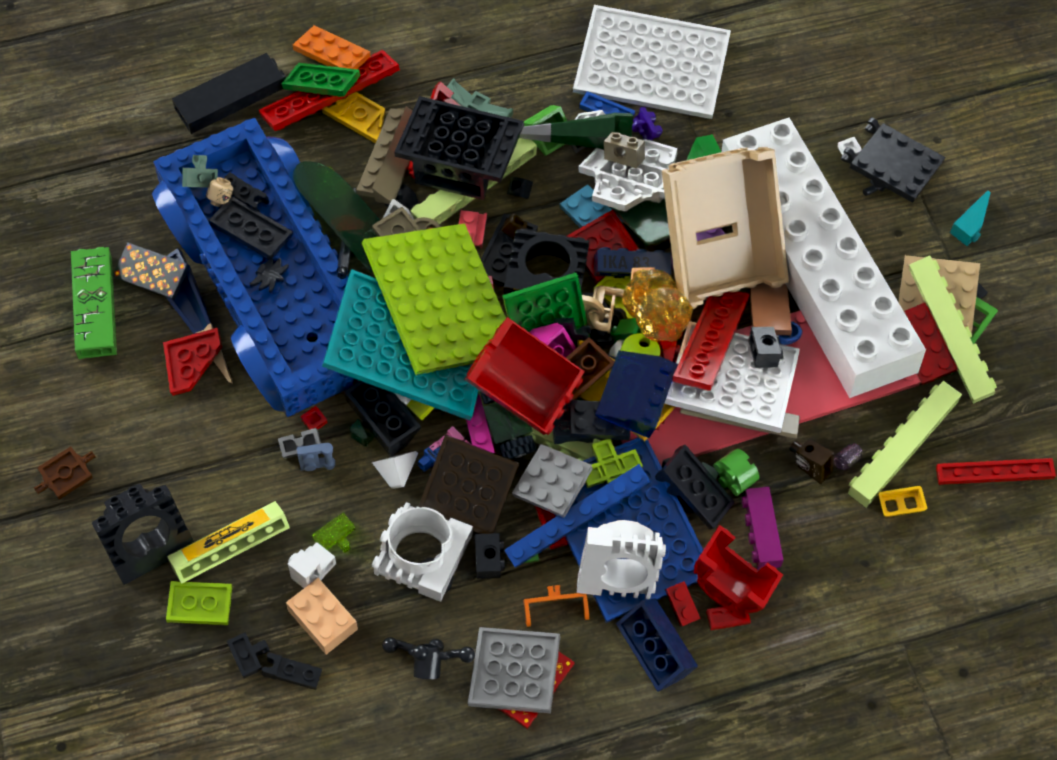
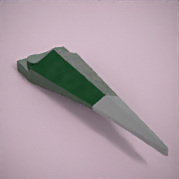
[519,113,633,149]

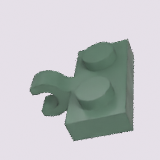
[182,155,218,188]

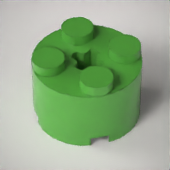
[713,448,759,496]

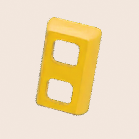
[878,486,927,517]

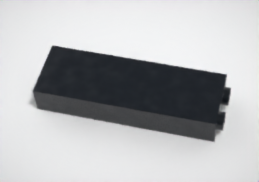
[172,53,286,134]

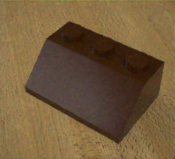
[566,338,616,400]

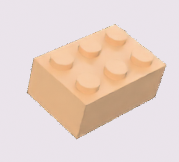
[286,578,358,654]

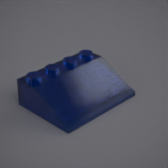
[595,350,678,438]

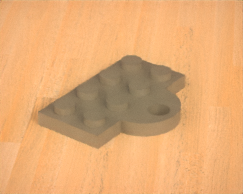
[372,207,441,237]

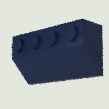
[616,598,698,692]

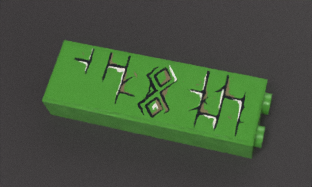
[71,247,117,359]

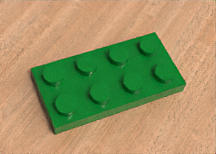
[281,63,361,97]

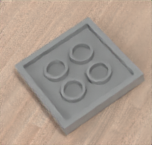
[512,444,593,518]

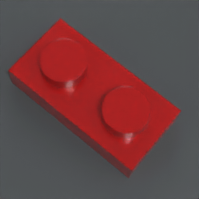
[665,581,700,627]

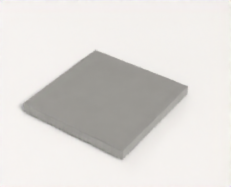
[468,627,561,714]

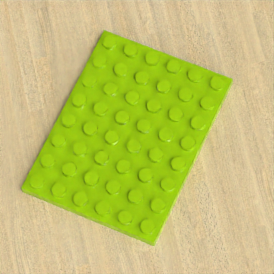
[362,223,506,375]

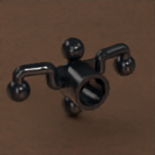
[382,637,475,679]

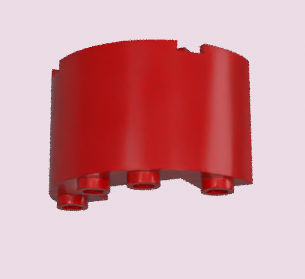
[694,525,783,613]

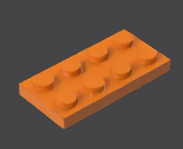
[293,25,371,69]

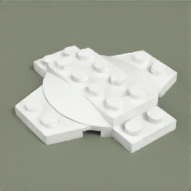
[579,139,677,211]

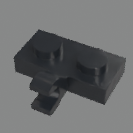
[554,318,591,348]
[227,632,270,679]

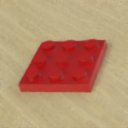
[567,209,639,283]

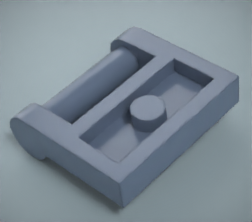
[297,443,336,471]

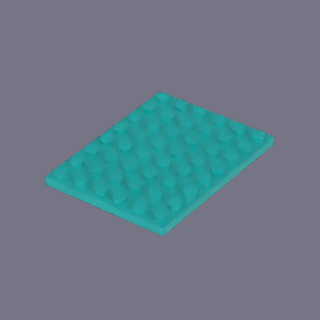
[322,269,479,420]

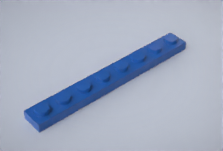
[504,464,650,568]

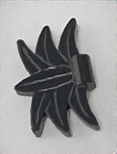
[250,258,289,293]

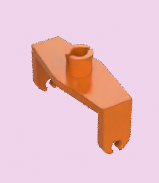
[523,585,589,627]

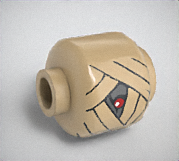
[206,177,233,207]

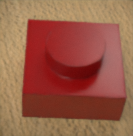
[300,406,328,430]

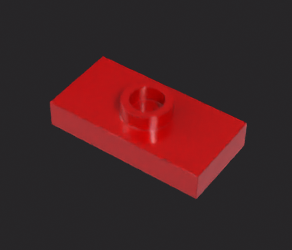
[706,606,751,631]

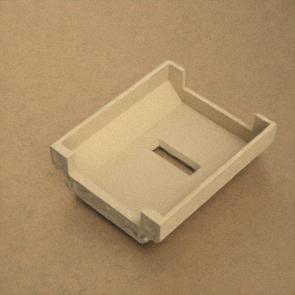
[662,147,789,309]

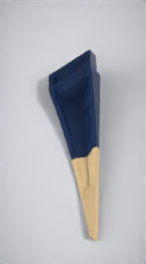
[166,248,233,384]

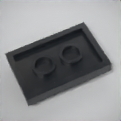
[569,400,630,440]

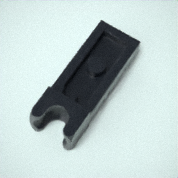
[224,172,269,212]
[262,653,322,690]

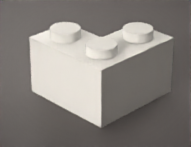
[288,542,336,588]

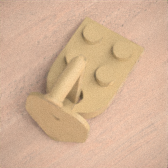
[582,286,628,334]

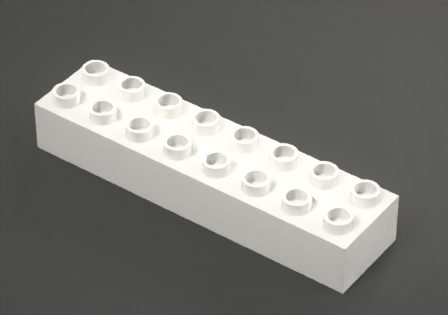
[721,118,926,398]

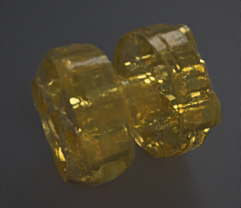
[622,269,693,341]

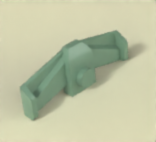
[447,78,513,118]

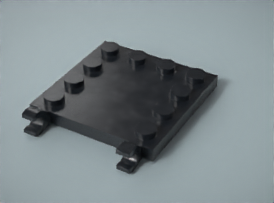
[841,117,946,203]

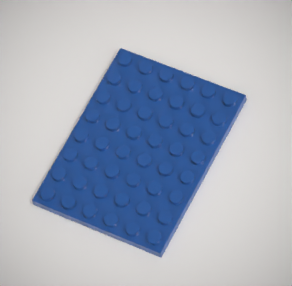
[554,437,703,623]

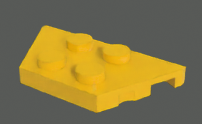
[322,92,386,143]

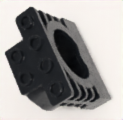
[504,229,589,295]
[92,484,194,585]

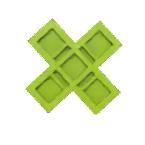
[585,439,643,488]

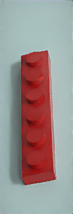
[936,458,1056,485]

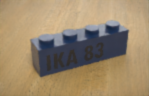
[594,247,671,279]

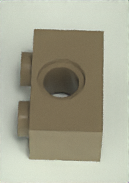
[604,132,645,168]

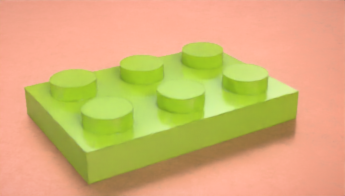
[166,581,232,625]

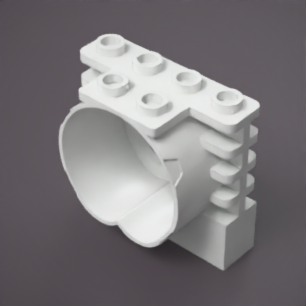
[372,502,473,602]
[577,520,666,599]

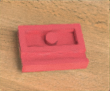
[459,210,487,248]

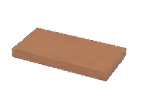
[749,283,792,335]

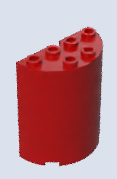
[464,317,585,435]

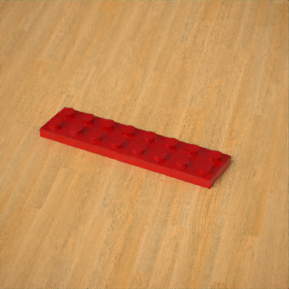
[259,50,400,131]
[673,291,750,391]

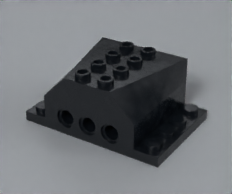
[394,96,524,201]

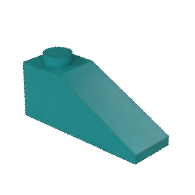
[950,191,991,246]

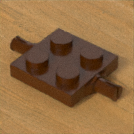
[34,446,96,500]

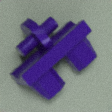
[632,107,663,141]

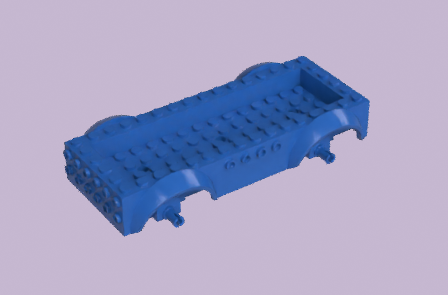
[152,118,360,417]

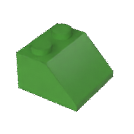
[524,105,567,156]

